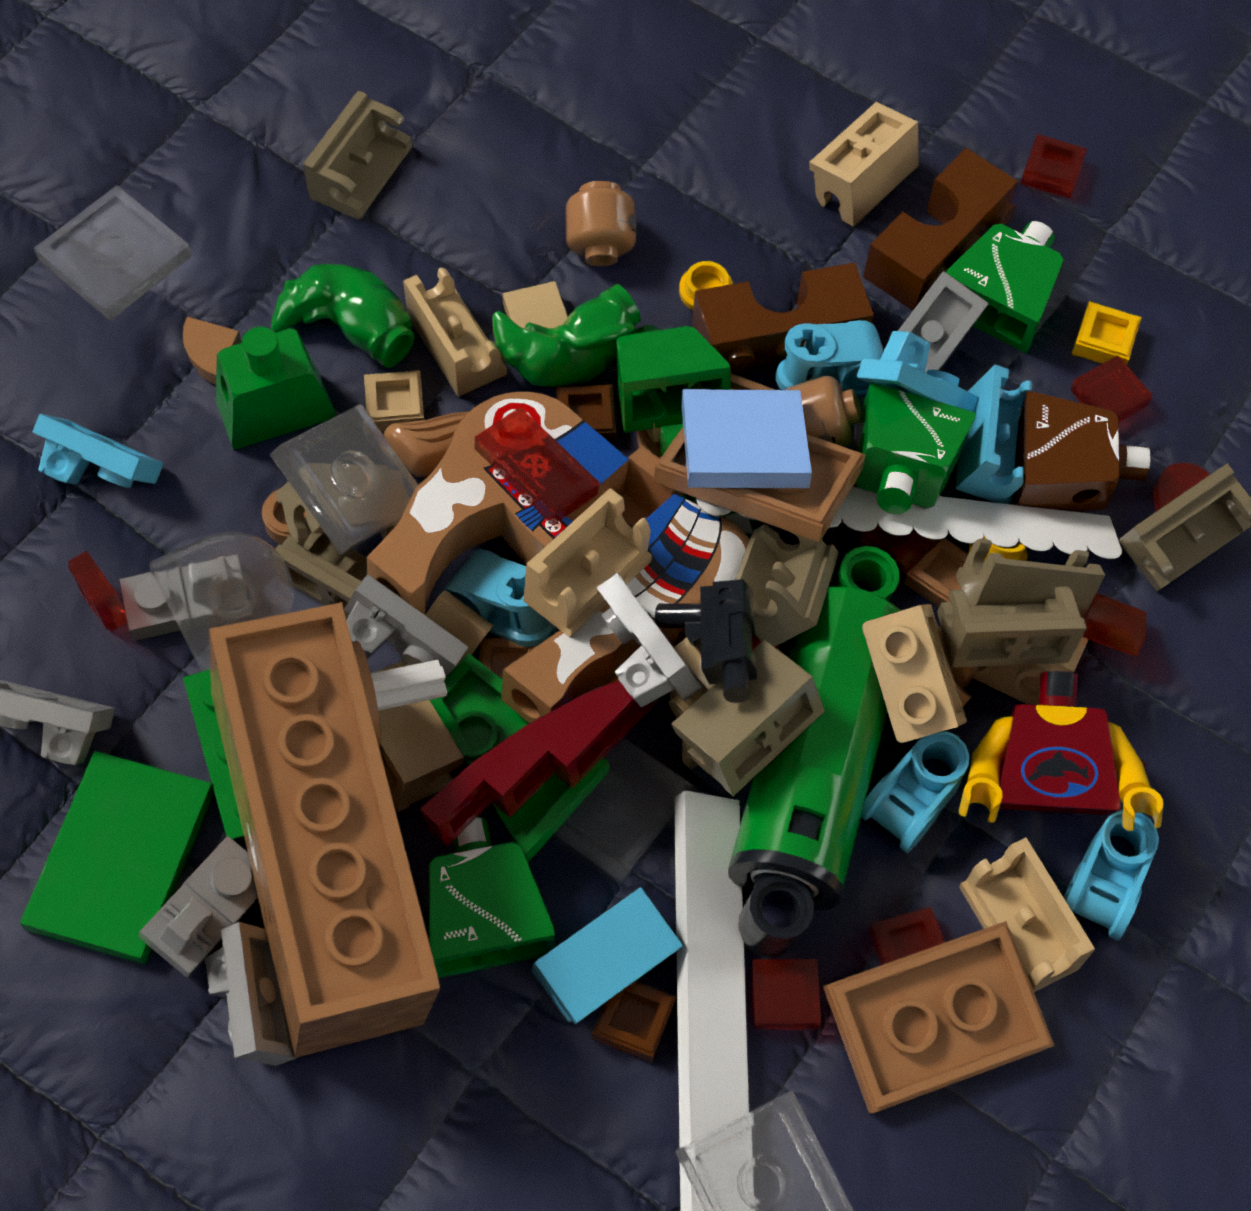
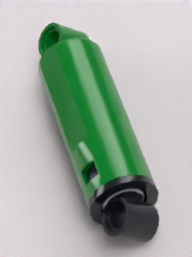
[728,546,900,957]

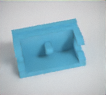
[955,364,1032,504]
[531,887,683,1025]

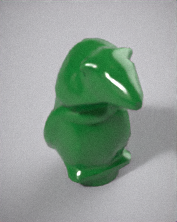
[271,264,414,368]
[492,284,641,387]

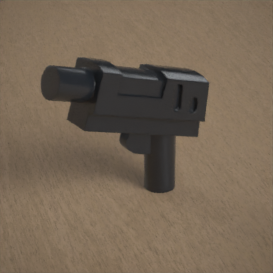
[655,579,757,703]

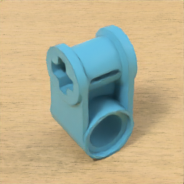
[776,320,884,396]
[439,549,557,647]
[861,731,969,853]
[1063,810,1159,941]

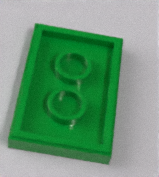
[19,751,214,965]

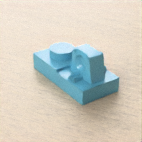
[857,331,979,412]
[32,414,164,488]

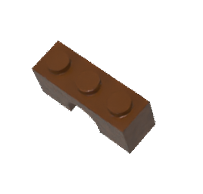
[863,148,1018,311]
[692,262,874,375]

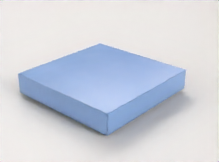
[682,389,812,488]

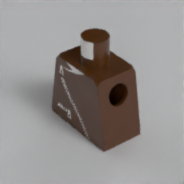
[1014,391,1150,511]

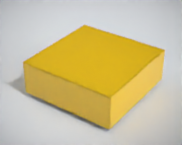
[1071,301,1142,370]

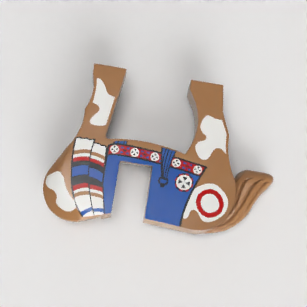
[367,392,750,723]

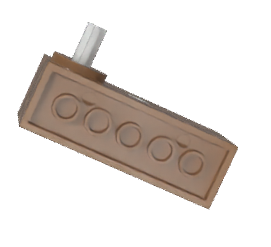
[209,602,447,1058]

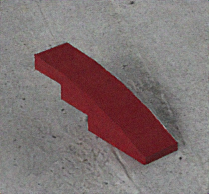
[420,680,658,847]

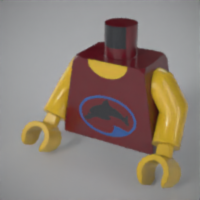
[959,671,1163,831]

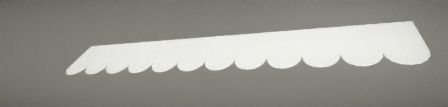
[696,486,1122,559]

